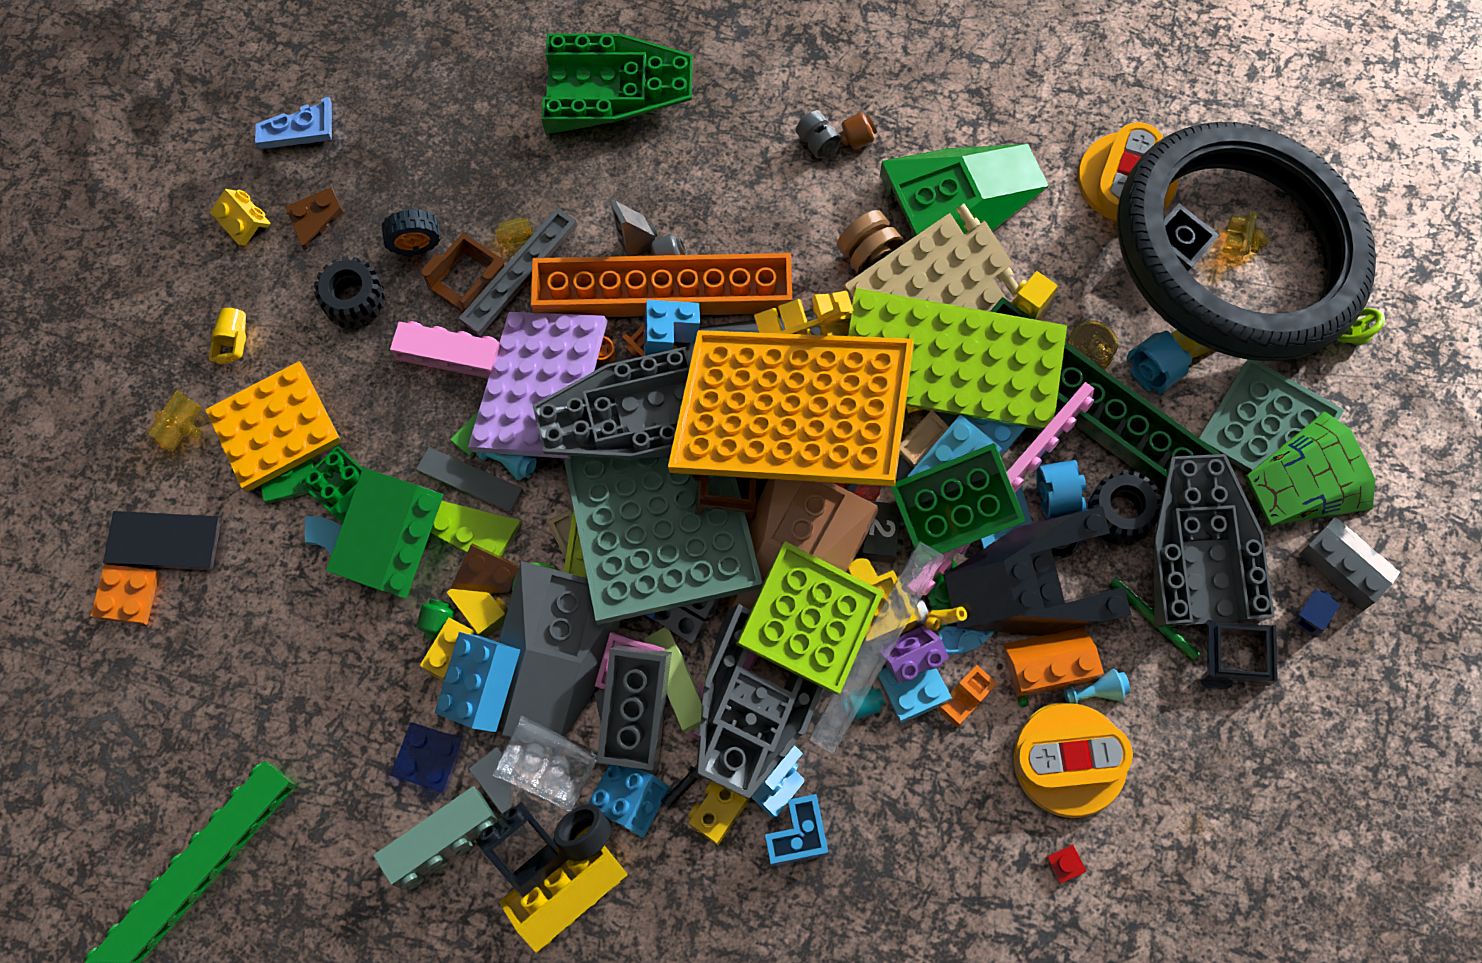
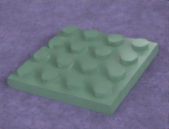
[1199,359,1345,473]

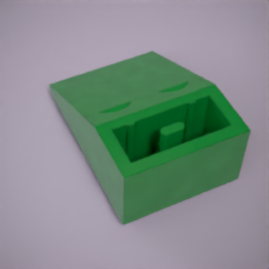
[298,445,363,525]

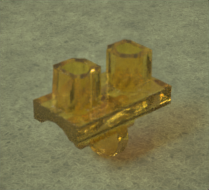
[1223,211,1269,263]

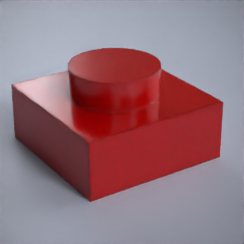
[1046,845,1087,884]

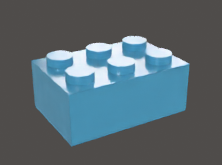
[434,632,520,732]

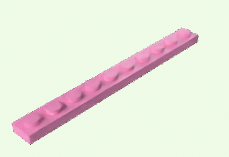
[908,382,1094,599]

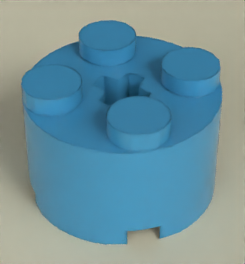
[1127,330,1192,394]
[1036,460,1087,519]

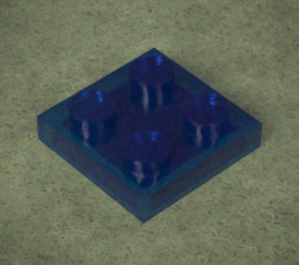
[390,722,465,794]

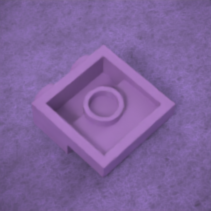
[874,624,949,683]

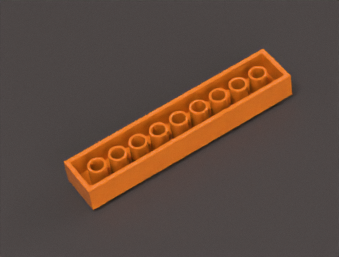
[531,253,792,317]

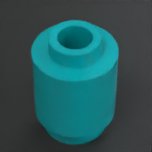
[841,685,885,720]

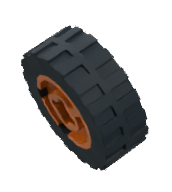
[381,209,441,255]

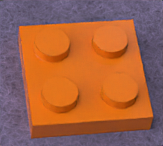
[90,564,160,625]

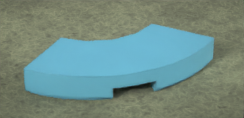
[305,516,342,555]
[937,625,994,655]

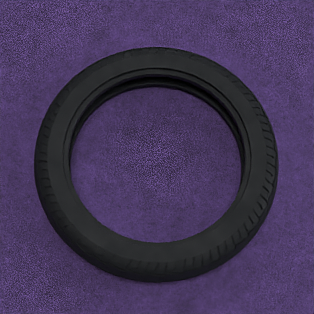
[1117,122,1376,361]

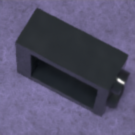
[475,801,569,898]

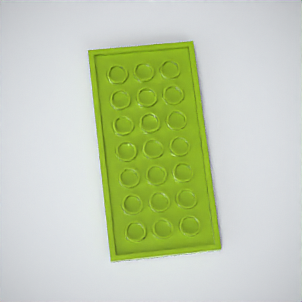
[847,288,1067,430]

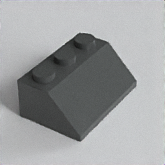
[1299,517,1400,611]

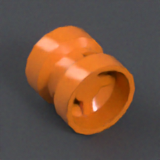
[595,336,616,369]

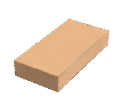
[899,411,949,467]

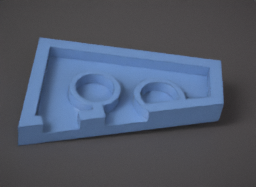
[255,96,332,149]

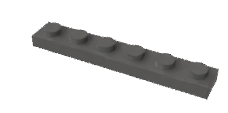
[459,208,577,336]

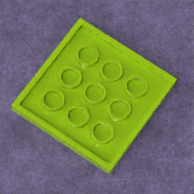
[736,541,884,695]

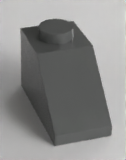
[469,747,517,815]

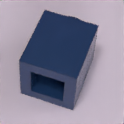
[1291,589,1341,637]

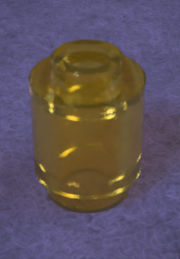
[495,217,533,248]

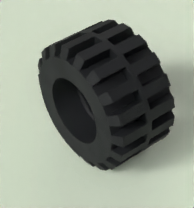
[314,257,385,328]
[1088,470,1162,545]

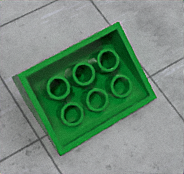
[890,443,1026,562]
[326,467,444,599]

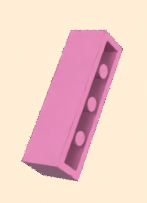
[390,321,500,379]

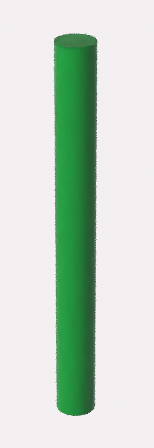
[1109,577,1201,661]

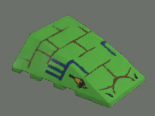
[1245,411,1376,526]

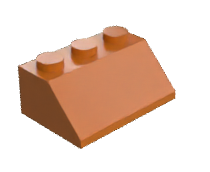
[1002,627,1104,698]

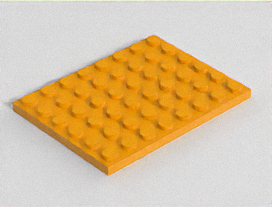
[668,330,914,486]

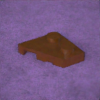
[285,187,343,250]
[450,543,519,593]

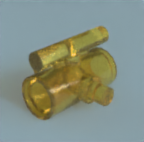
[147,390,203,452]

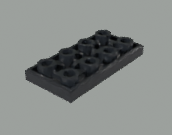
[103,511,222,570]

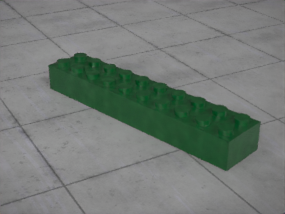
[990,297,1220,491]

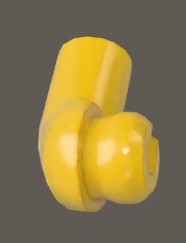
[925,607,967,631]

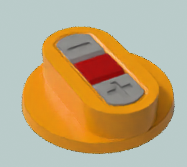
[1077,122,1178,221]
[1013,704,1133,818]

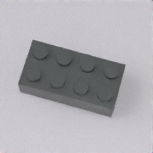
[597,645,672,771]

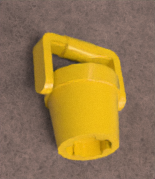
[209,308,246,365]

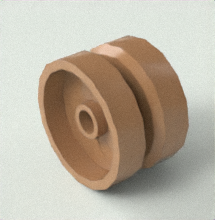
[837,210,904,274]

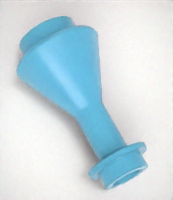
[476,452,536,480]
[1064,669,1130,704]

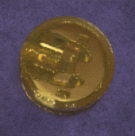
[1067,320,1118,369]

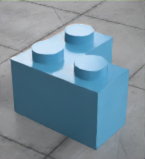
[644,300,700,356]
[765,794,828,867]

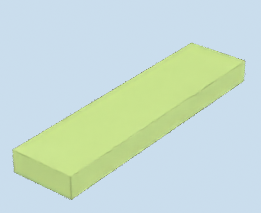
[644,627,702,734]

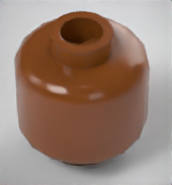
[839,112,878,150]

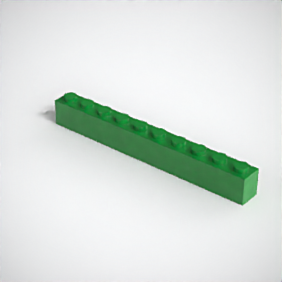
[84,761,297,963]

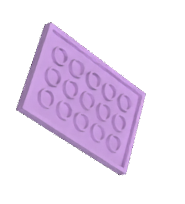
[468,312,608,459]

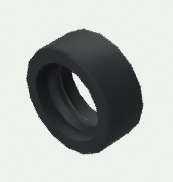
[554,804,611,861]

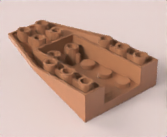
[729,479,878,610]

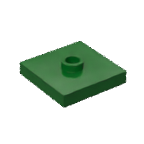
[261,458,315,504]

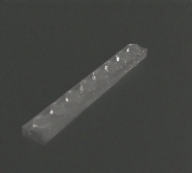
[808,542,944,755]

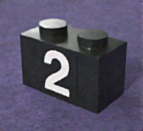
[862,501,905,564]

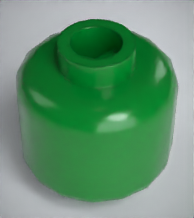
[417,599,456,640]

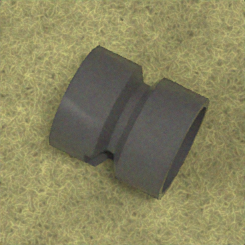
[795,110,842,159]

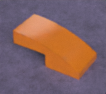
[937,665,998,728]

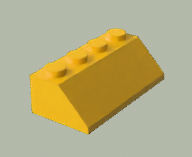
[499,826,628,953]

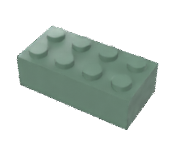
[373,786,499,890]

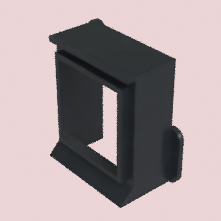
[1201,619,1278,689]

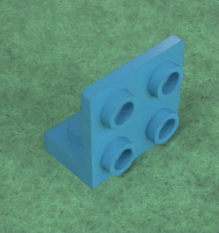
[588,764,671,839]

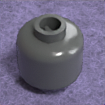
[647,234,687,256]

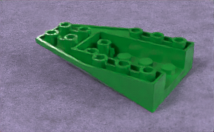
[541,34,693,135]
[880,144,1049,240]

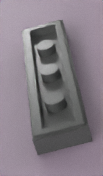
[416,447,523,514]

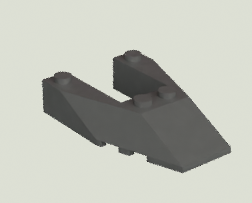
[696,604,823,799]

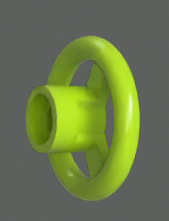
[1337,308,1385,345]

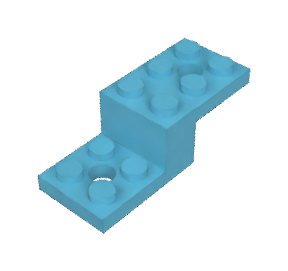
[908,414,1027,477]

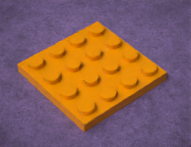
[205,361,342,493]

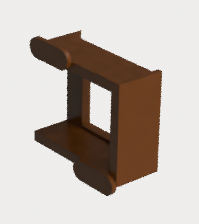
[421,233,505,313]
[692,474,756,522]

